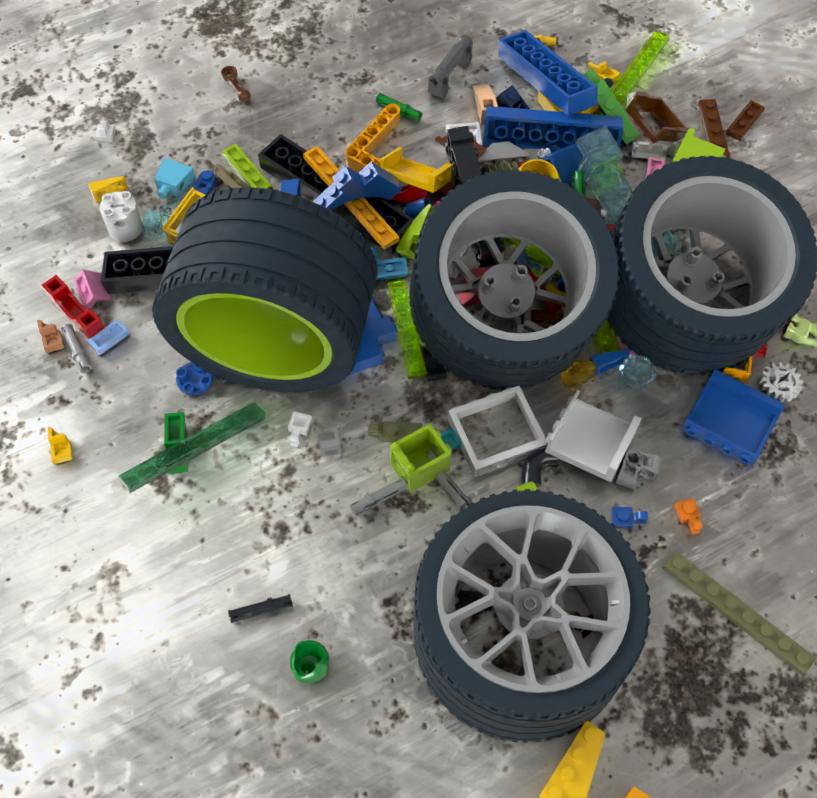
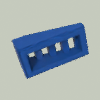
[588,349,630,376]

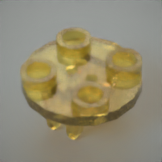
[559,360,597,394]

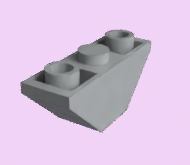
[478,142,529,171]

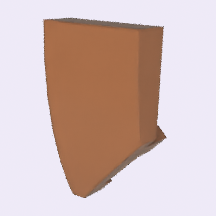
[37,320,65,353]

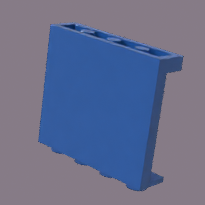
[681,369,786,466]

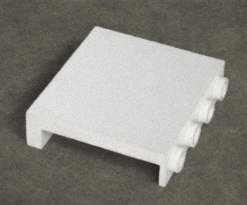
[545,390,642,482]

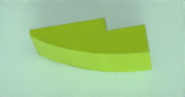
[396,204,434,260]

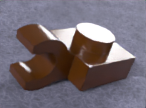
[531,310,563,329]

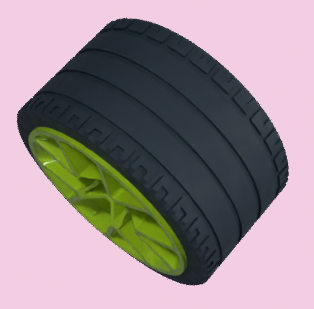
[152,187,378,392]

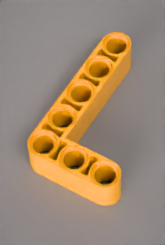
[345,104,400,173]

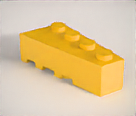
[538,721,606,798]

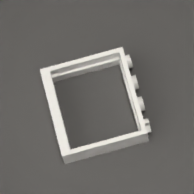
[447,386,548,478]

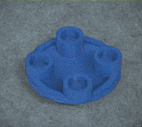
[176,362,214,395]

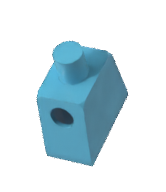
[155,158,196,199]

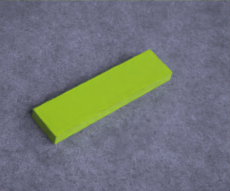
[222,143,273,189]

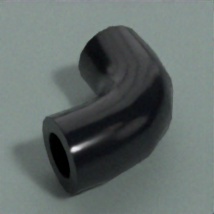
[521,448,560,487]

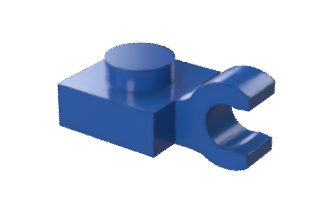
[611,507,648,529]

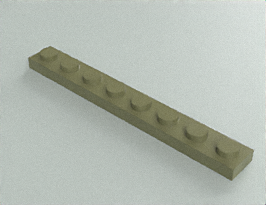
[662,551,817,676]

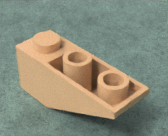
[472,84,498,124]

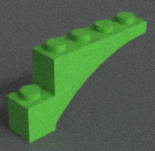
[583,68,640,145]

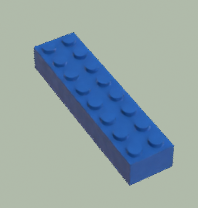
[498,30,598,116]
[483,106,623,157]

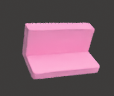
[73,269,111,309]

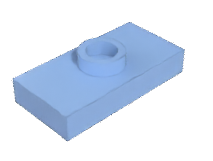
[87,319,130,355]

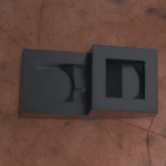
[420,346,446,382]

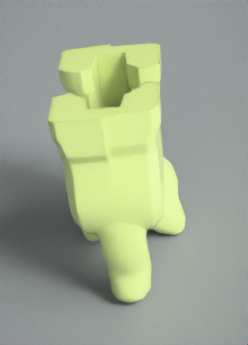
[783,314,817,347]

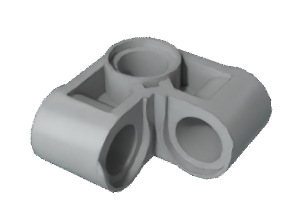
[615,449,662,490]

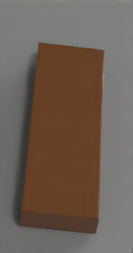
[725,100,765,141]

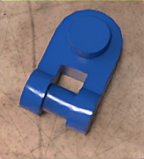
[191,170,217,195]

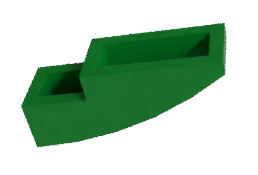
[164,412,188,474]

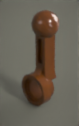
[221,66,251,103]

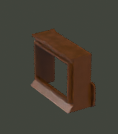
[625,91,689,144]

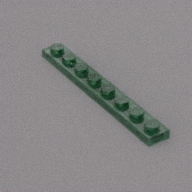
[118,402,266,493]

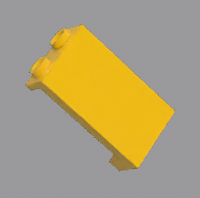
[380,147,453,193]

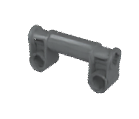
[428,34,473,99]

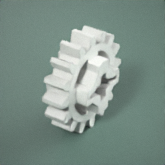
[759,362,803,402]

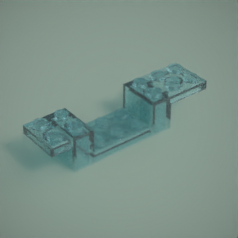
[575,126,678,258]

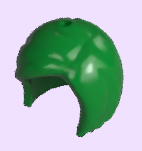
[290,640,330,683]

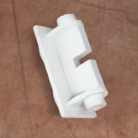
[632,140,668,160]

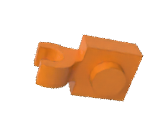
[673,498,703,535]

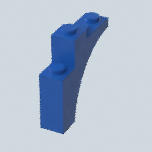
[313,162,402,211]
[350,296,398,375]

